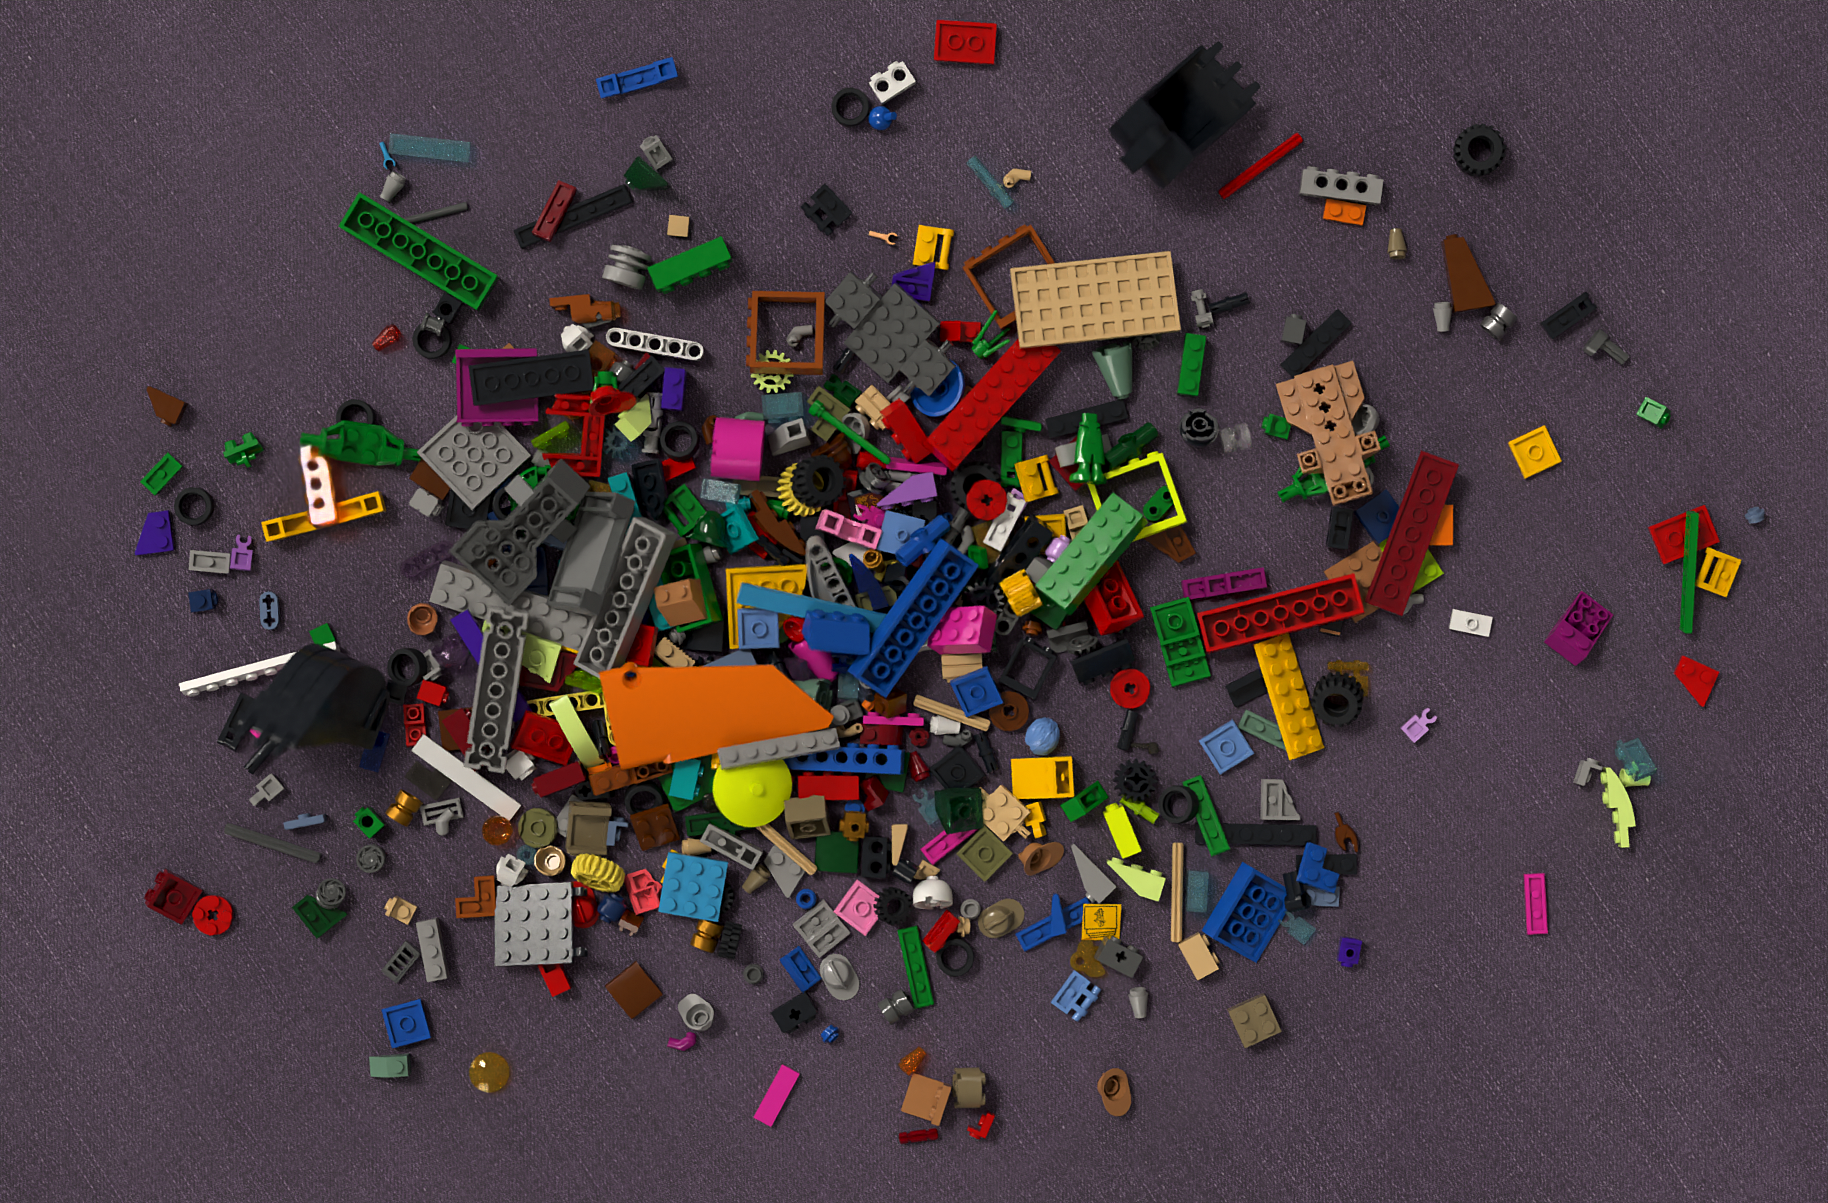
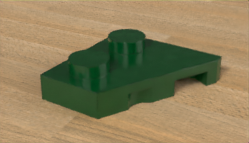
[292,895,347,939]

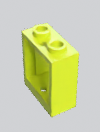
[1103,803,1141,858]

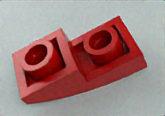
[403,703,427,747]

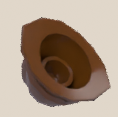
[811,432,852,470]

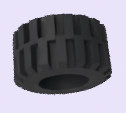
[1453,124,1506,177]
[790,455,846,508]
[951,461,1001,511]
[1311,672,1364,727]

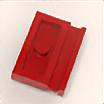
[922,909,960,953]

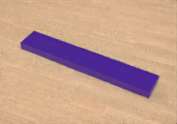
[451,609,532,722]

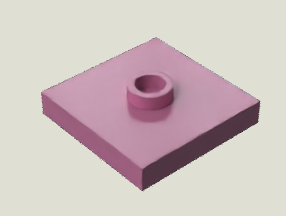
[833,880,889,936]

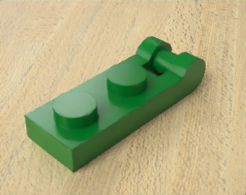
[1001,431,1022,488]

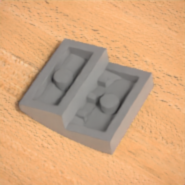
[793,899,850,958]

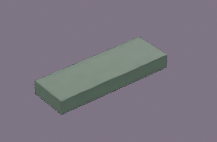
[1238,710,1286,751]

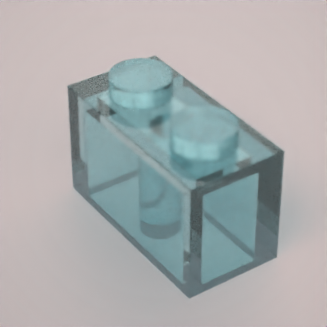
[761,392,804,424]
[1185,870,1209,912]

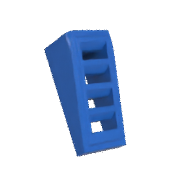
[1050,893,1067,937]

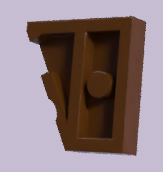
[1144,525,1196,563]

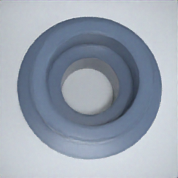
[1745,507,1765,523]

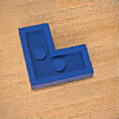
[1296,842,1339,894]

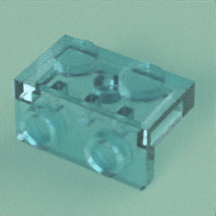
[1615,738,1657,782]

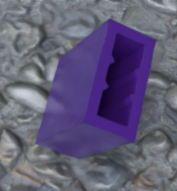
[661,367,688,412]

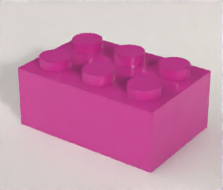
[927,606,997,654]

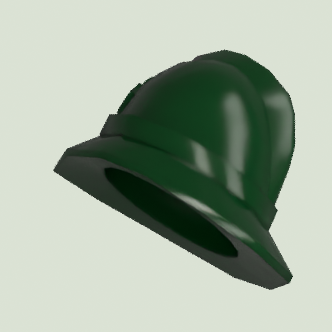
[686,510,730,548]

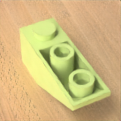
[1106,857,1166,902]

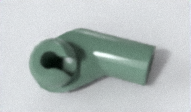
[735,411,764,421]

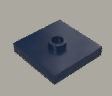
[1354,489,1399,545]

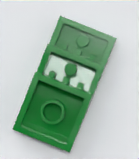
[1150,597,1211,687]

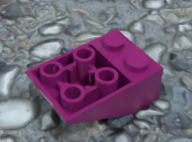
[1544,590,1613,666]

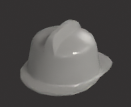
[820,954,859,1000]

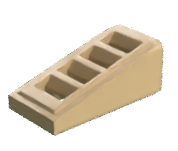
[892,824,908,865]

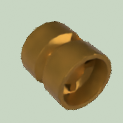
[385,789,423,827]
[690,919,724,953]

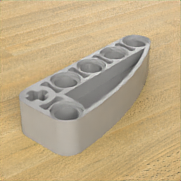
[806,536,857,607]

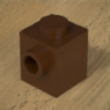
[875,687,907,719]

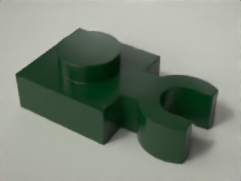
[824,374,861,408]

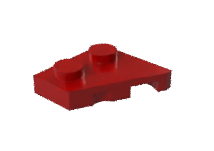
[1673,655,1719,707]

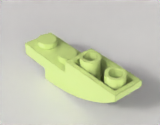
[1600,767,1636,848]

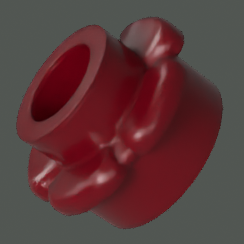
[909,727,929,746]

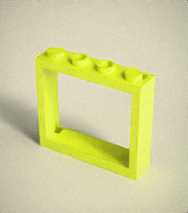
[1087,451,1188,542]

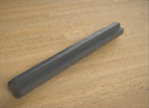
[224,823,321,863]

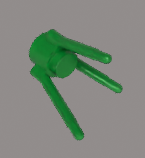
[971,310,1011,359]
[590,371,618,416]

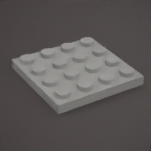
[417,415,531,511]

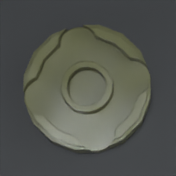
[518,808,558,848]

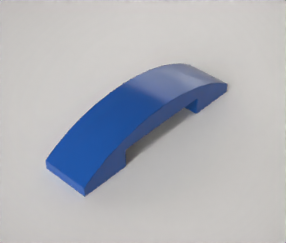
[596,57,678,99]

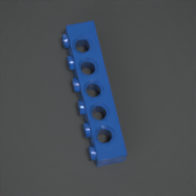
[783,743,905,774]

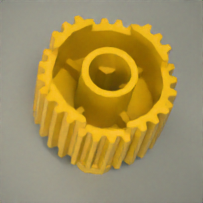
[1000,569,1043,617]

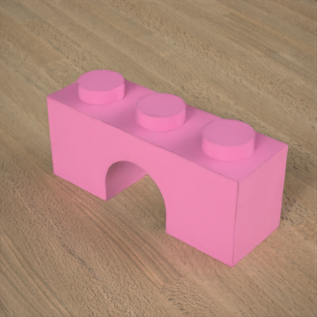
[815,509,882,549]

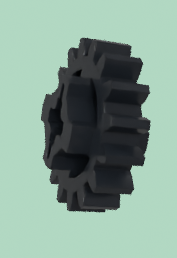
[961,578,1006,616]
[1113,758,1157,803]

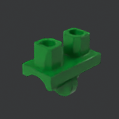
[223,432,264,468]

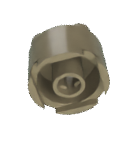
[952,1067,985,1108]

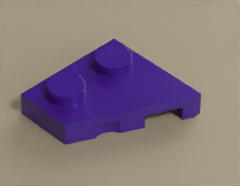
[891,262,936,301]
[135,510,175,556]

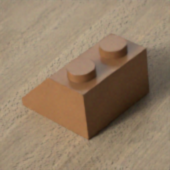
[654,579,707,627]

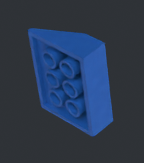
[1201,862,1287,963]

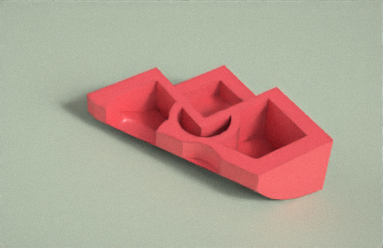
[624,869,662,915]

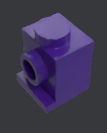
[1337,936,1362,967]

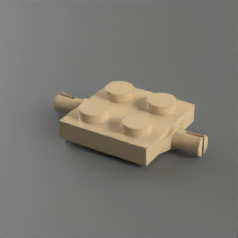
[974,785,1032,841]

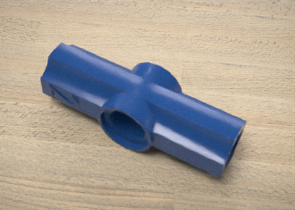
[895,515,951,566]

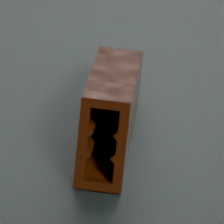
[1441,234,1495,313]

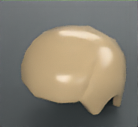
[534,846,566,876]

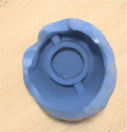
[1025,717,1060,756]

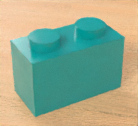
[669,758,704,800]

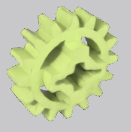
[750,350,794,393]

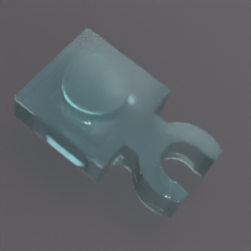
[912,788,945,825]
[1278,911,1316,945]

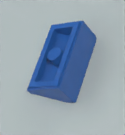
[780,946,822,992]

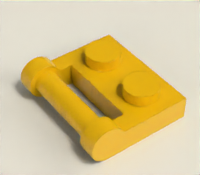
[913,225,955,270]
[1014,454,1059,502]
[1695,547,1741,597]

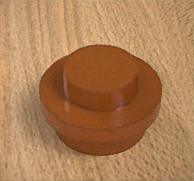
[1022,621,1043,637]

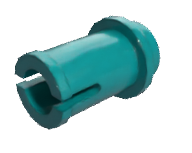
[726,496,752,512]

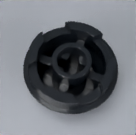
[1179,408,1219,449]

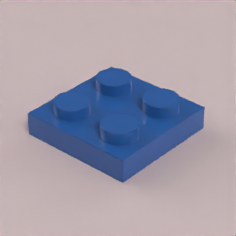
[950,666,1003,717]
[381,998,431,1048]

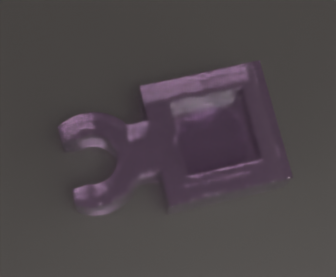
[783,657,810,682]

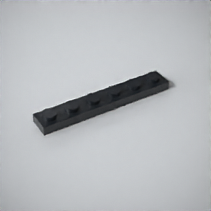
[1195,822,1316,845]

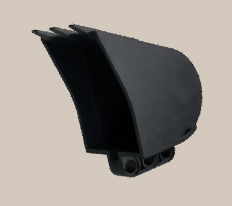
[1108,41,1261,189]
[234,644,390,757]

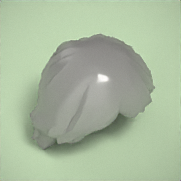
[1351,403,1380,436]

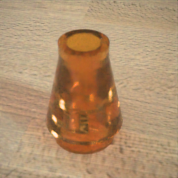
[898,1046,927,1076]

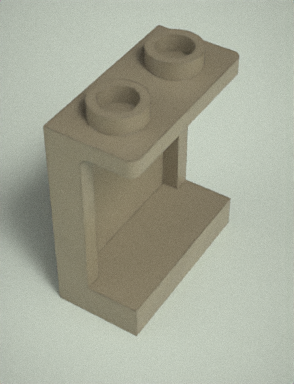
[565,801,612,857]

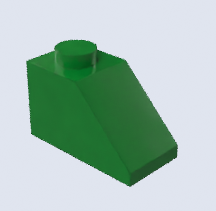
[1060,781,1108,822]

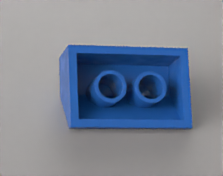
[802,609,870,655]

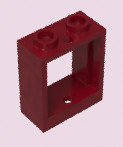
[531,760,588,798]

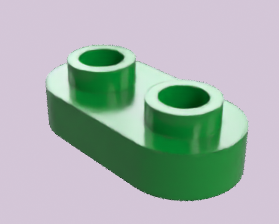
[1143,486,1173,521]

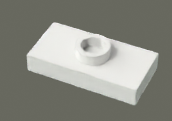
[1449,609,1493,637]

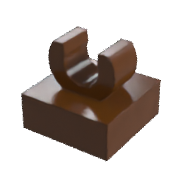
[618,909,644,936]

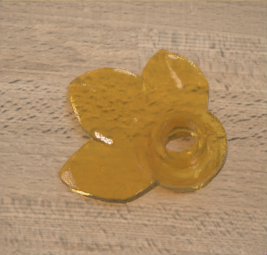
[1070,938,1105,977]

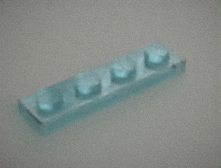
[388,133,471,163]

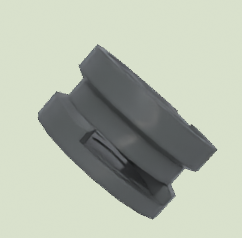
[859,463,891,494]
[356,844,386,873]
[316,878,346,910]

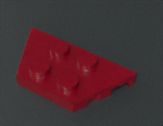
[519,651,577,692]

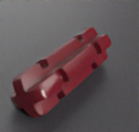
[899,1128,938,1144]

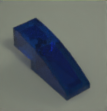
[849,554,889,611]

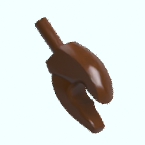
[1334,812,1359,852]

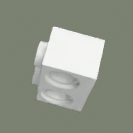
[869,61,916,105]

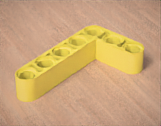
[527,689,615,745]

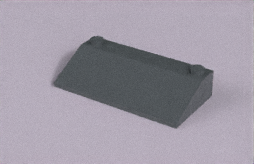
[546,492,636,616]

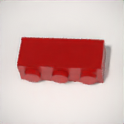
[880,398,931,464]
[798,771,859,800]

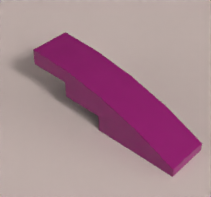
[1181,567,1267,599]

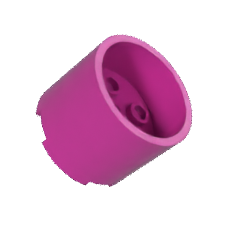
[711,417,765,482]

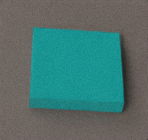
[720,503,759,555]

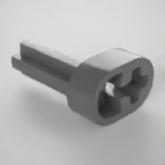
[1582,328,1629,365]

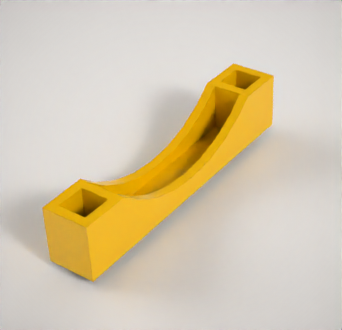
[261,491,386,542]

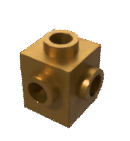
[839,810,869,841]

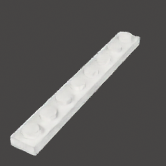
[179,641,340,697]

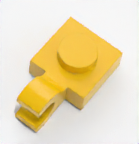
[1024,801,1047,838]

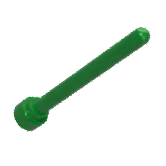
[808,399,891,464]

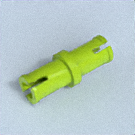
[1119,795,1160,824]

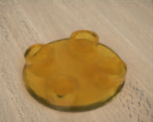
[469,1052,509,1093]

